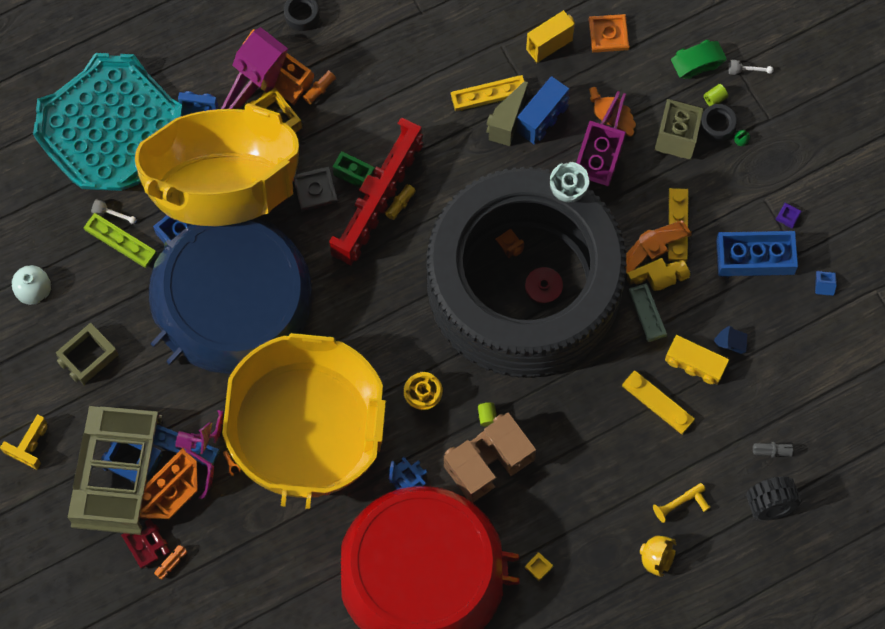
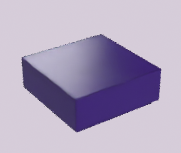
[776,203,802,228]

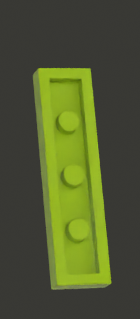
[83,213,157,268]

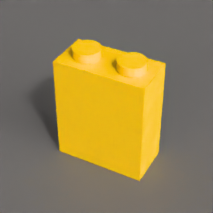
[526,10,575,63]

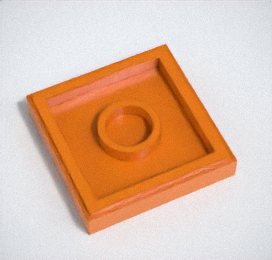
[589,14,629,53]

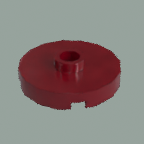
[525,267,563,305]

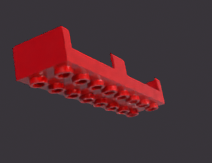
[329,118,423,265]

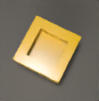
[525,552,553,581]

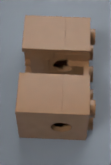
[444,413,536,503]

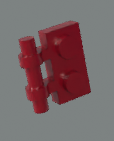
[121,519,171,570]

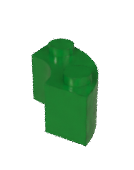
[671,40,727,79]

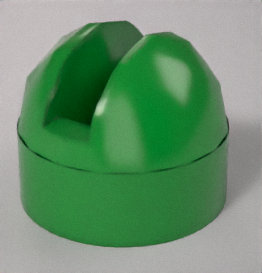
[734,130,750,146]

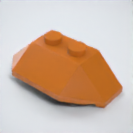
[140,448,198,519]

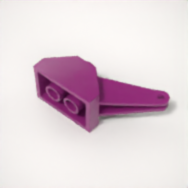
[221,27,288,109]
[576,91,626,186]

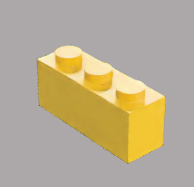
[665,335,729,385]

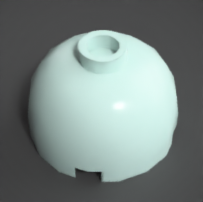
[550,162,589,202]
[12,265,51,305]

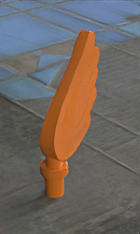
[589,87,636,137]

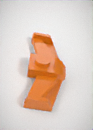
[626,220,692,274]

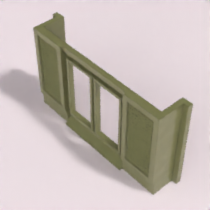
[68,406,163,535]

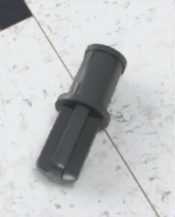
[753,442,793,458]

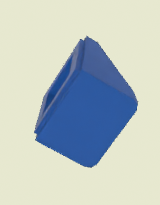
[815,271,836,295]

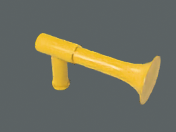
[653,483,711,523]

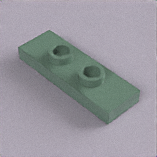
[628,283,667,342]

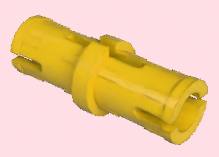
[385,184,416,220]

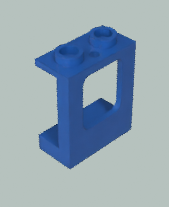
[101,442,163,484]

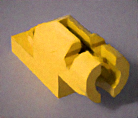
[626,258,690,291]

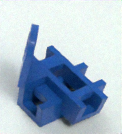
[389,457,427,489]

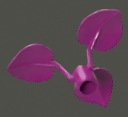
[175,410,224,499]

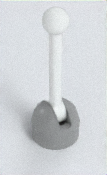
[729,60,774,75]
[91,199,137,224]

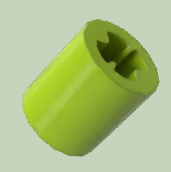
[703,84,728,106]
[478,403,497,427]

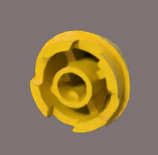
[404,372,443,410]

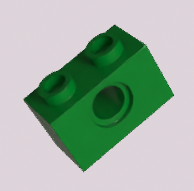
[333,151,375,188]

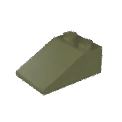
[487,81,528,146]
[654,99,703,160]

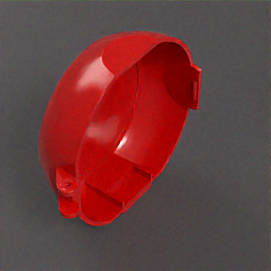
[341,486,520,629]

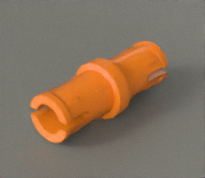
[302,71,336,104]

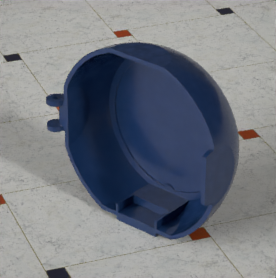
[149,217,312,374]

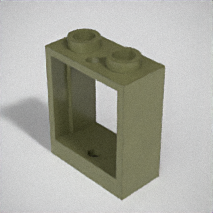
[56,323,118,385]

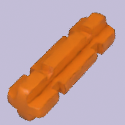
[154,545,187,580]

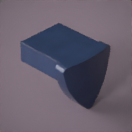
[714,326,748,354]

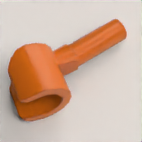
[223,451,241,476]

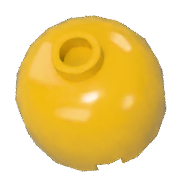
[640,536,676,577]

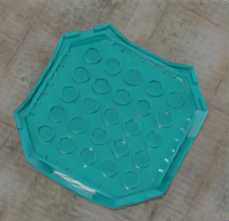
[33,53,183,191]

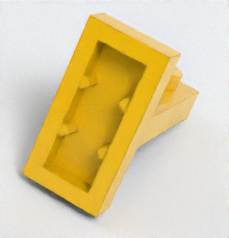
[0,414,47,470]

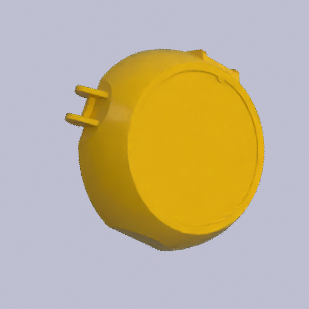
[135,103,299,226]
[222,333,386,509]

